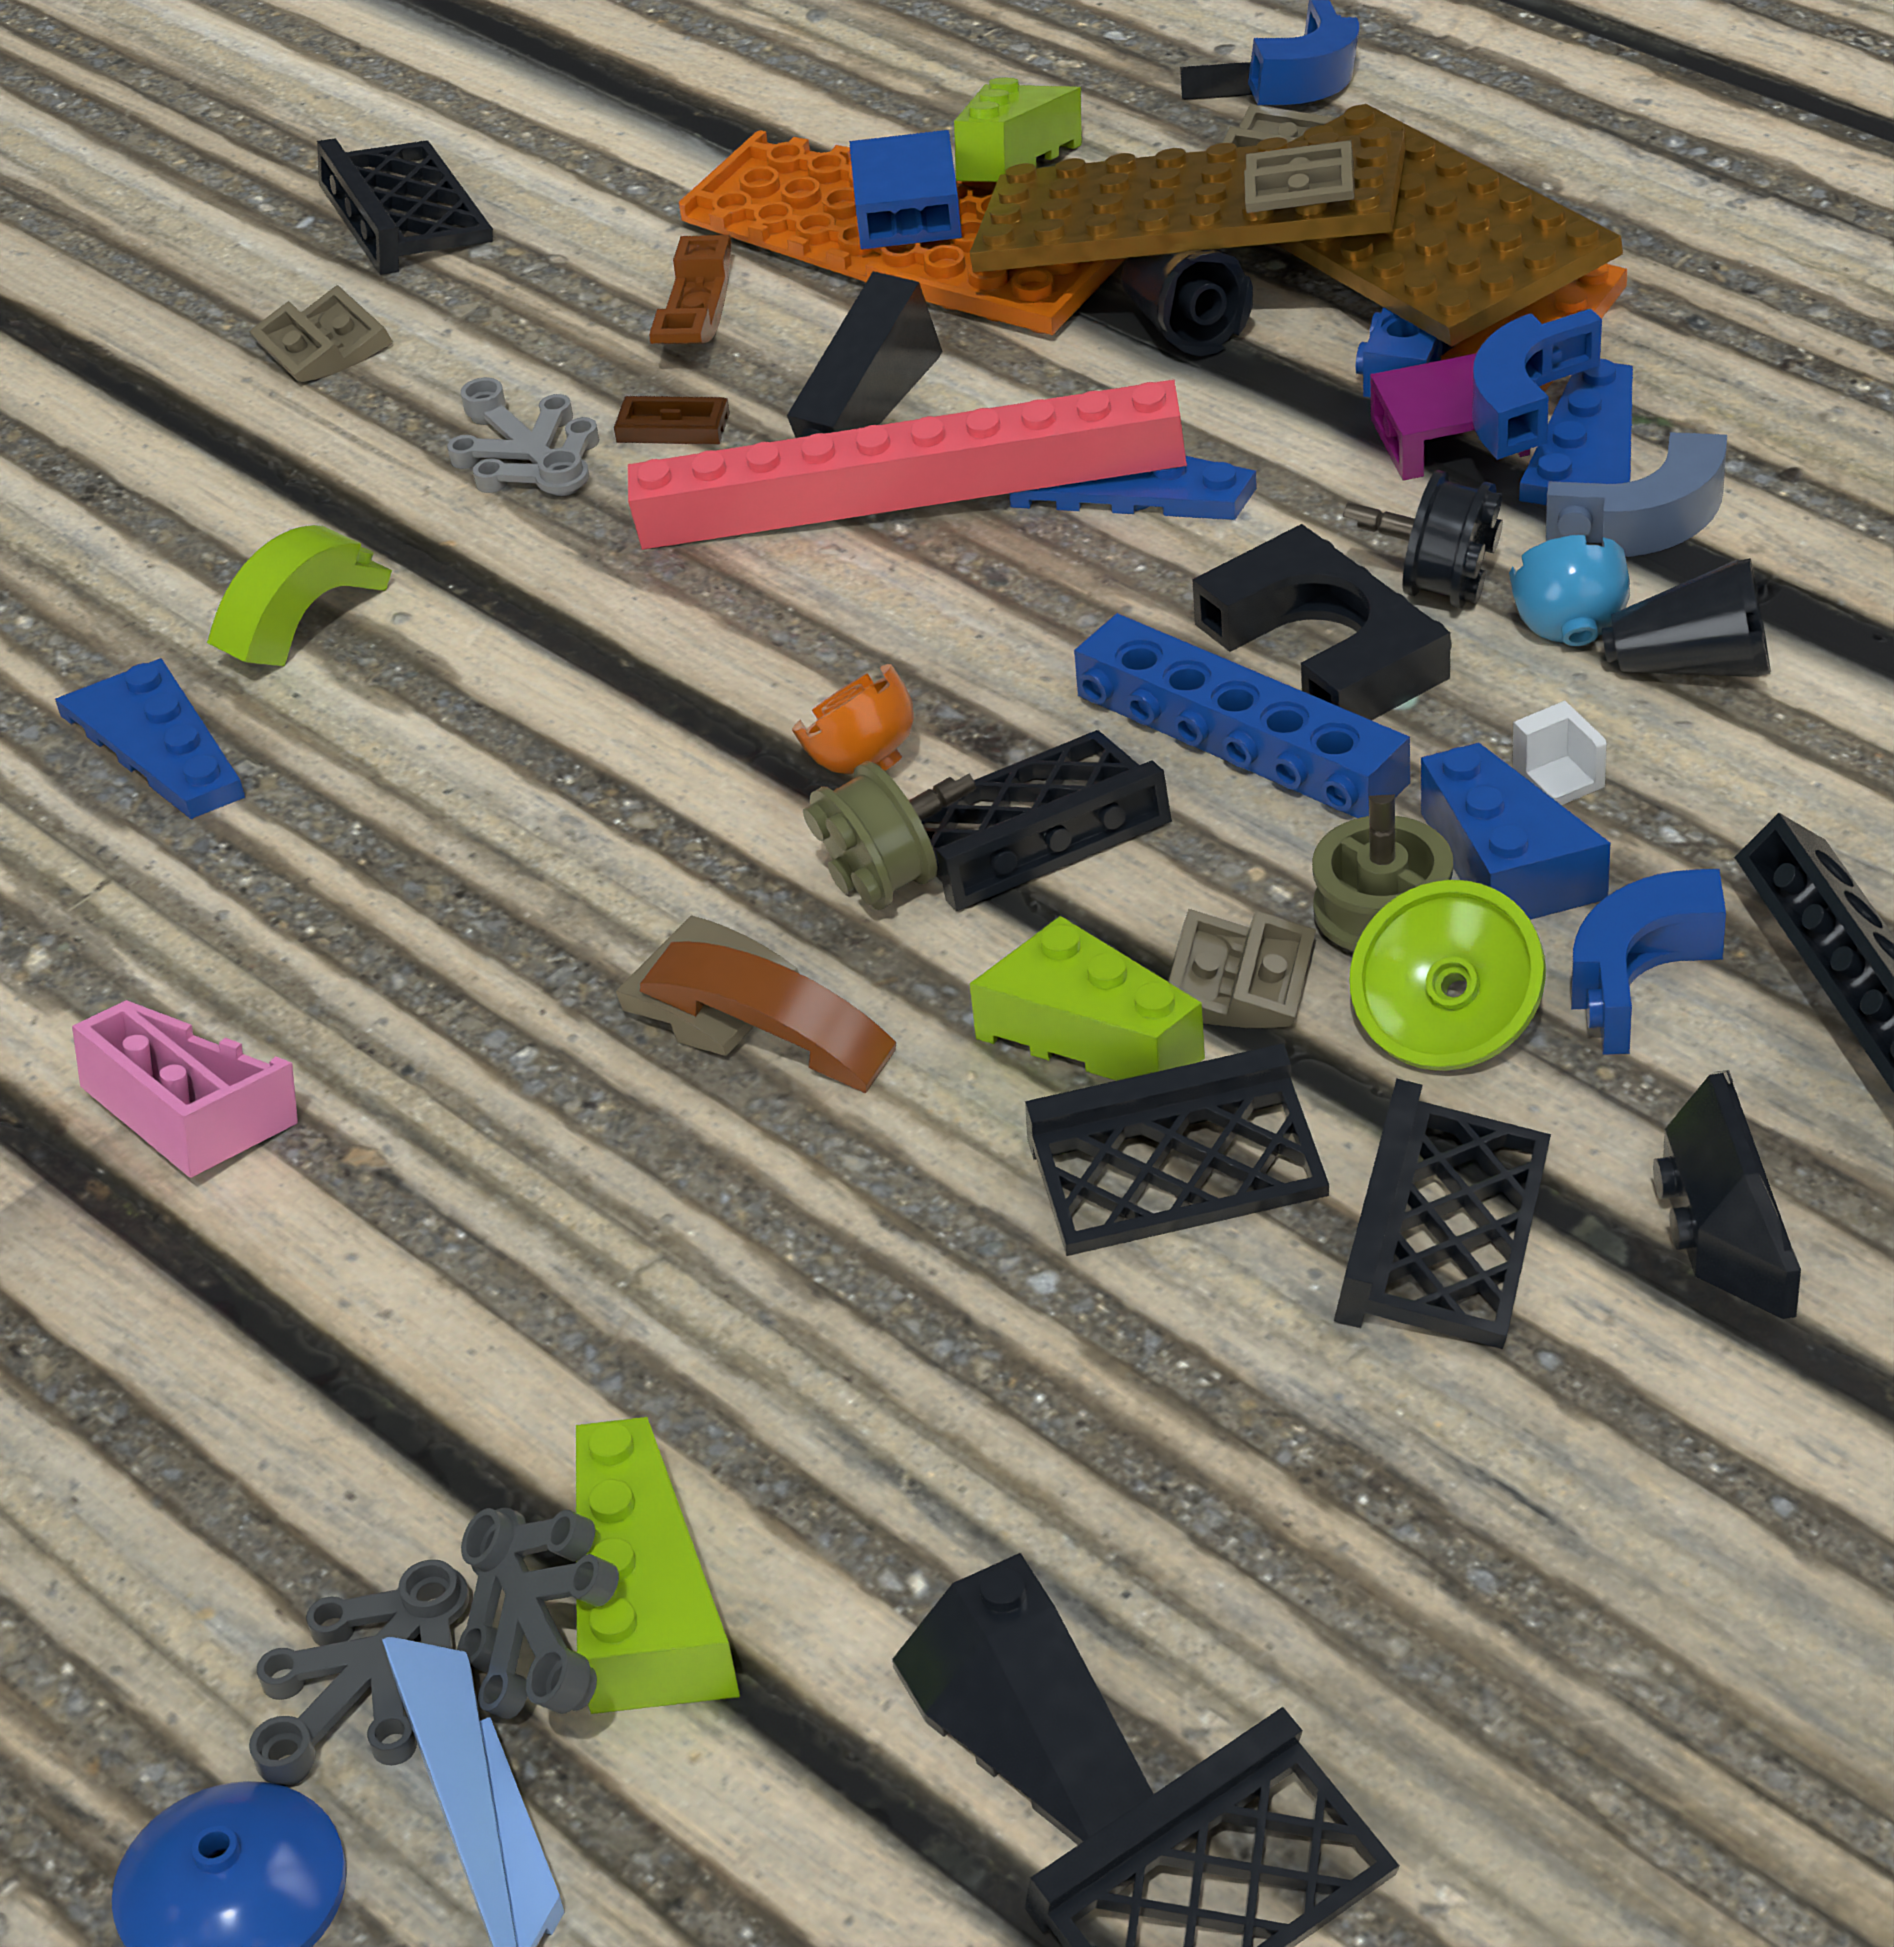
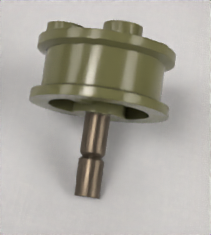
[803,761,976,910]
[1312,794,1453,952]

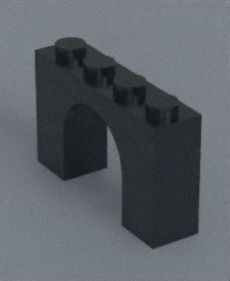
[1192,524,1452,720]

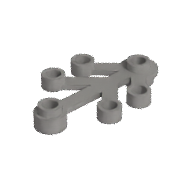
[447,377,599,496]

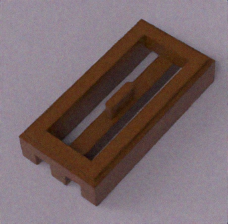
[614,396,730,444]

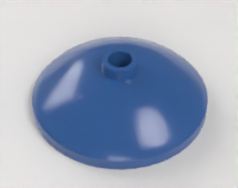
[112,1781,347,1947]

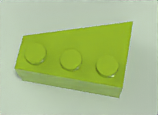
[969,916,1205,1081]

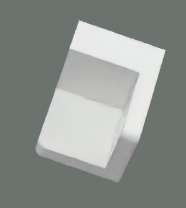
[1513,701,1607,805]

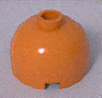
[792,664,914,775]

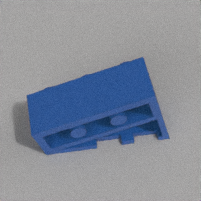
[1421,743,1611,920]

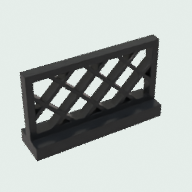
[317,138,493,275]
[921,730,1172,911]
[1025,1043,1329,1256]
[1334,1078,1551,1349]
[1025,1707,1400,1947]

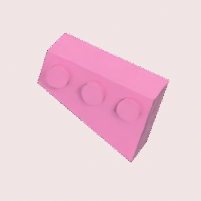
[72,1000,298,1178]

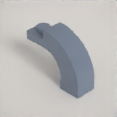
[1546,432,1727,557]

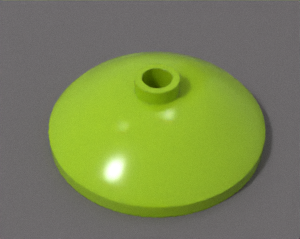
[1349,880,1546,1071]

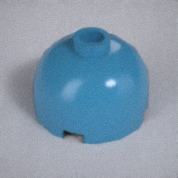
[1509,535,1630,646]

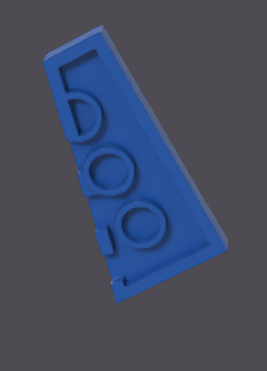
[1519,359,1633,505]
[1009,456,1257,520]
[55,658,245,819]

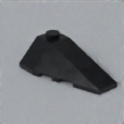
[892,1553,1154,1845]

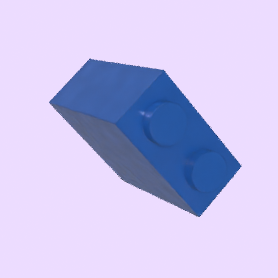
[849,130,962,249]

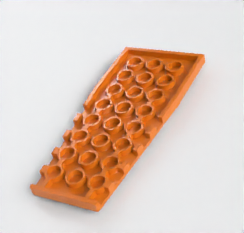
[679,130,1126,335]

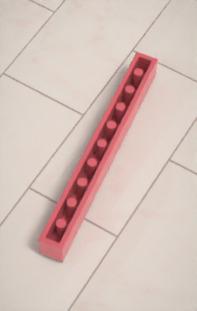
[628,379,1187,550]

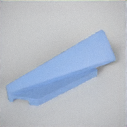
[382,1637,565,1947]

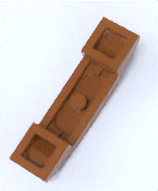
[649,235,731,345]
[640,941,896,1093]

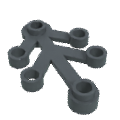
[457,1508,619,1719]
[249,1560,469,1786]

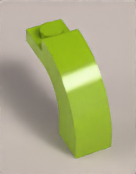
[207,525,392,666]

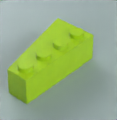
[576,1417,740,1714]

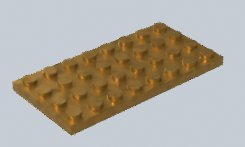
[1274,103,1623,347]
[970,127,1406,272]

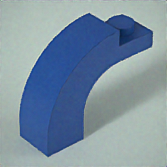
[1248,0,1359,105]
[1472,308,1602,460]
[1571,869,1726,1055]

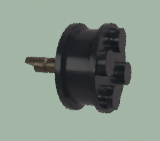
[1343,470,1503,608]

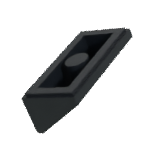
[1180,62,1253,100]

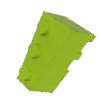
[954,77,1082,182]

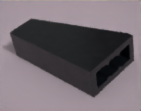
[787,271,943,438]

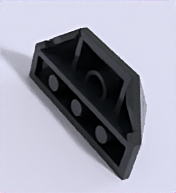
[1653,1070,1801,1319]

